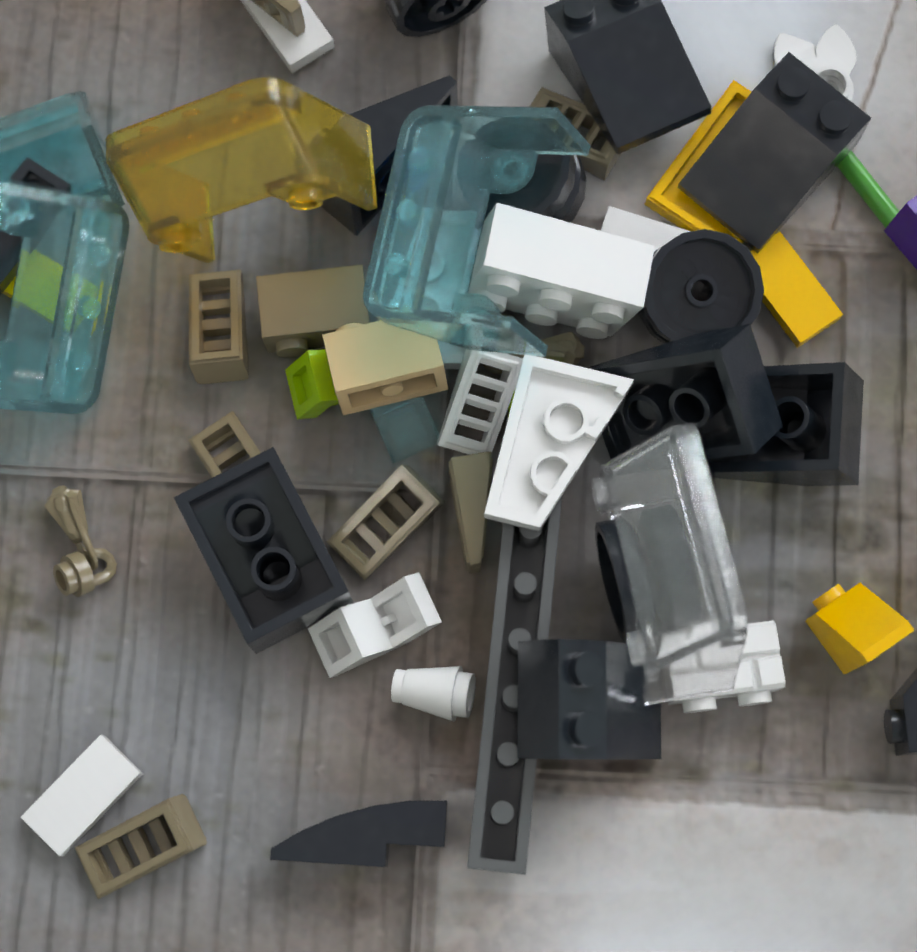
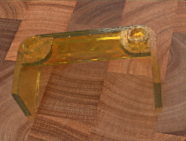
[105,78,377,263]

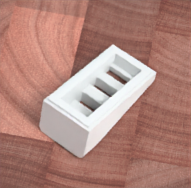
[437,342,523,455]

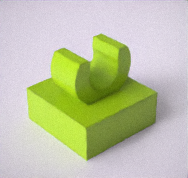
[285,349,339,420]

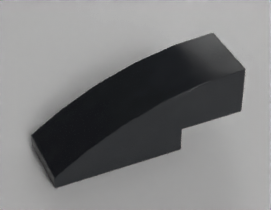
[270,800,448,867]

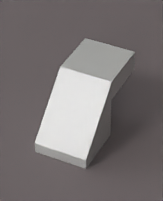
[308,573,442,678]

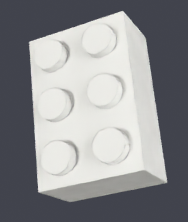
[460,203,655,339]

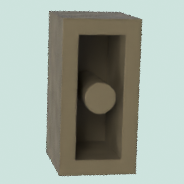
[256,264,370,357]

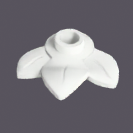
[763,25,857,101]

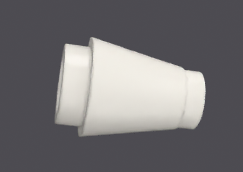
[391,666,475,722]

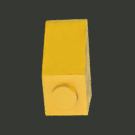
[805,582,915,675]

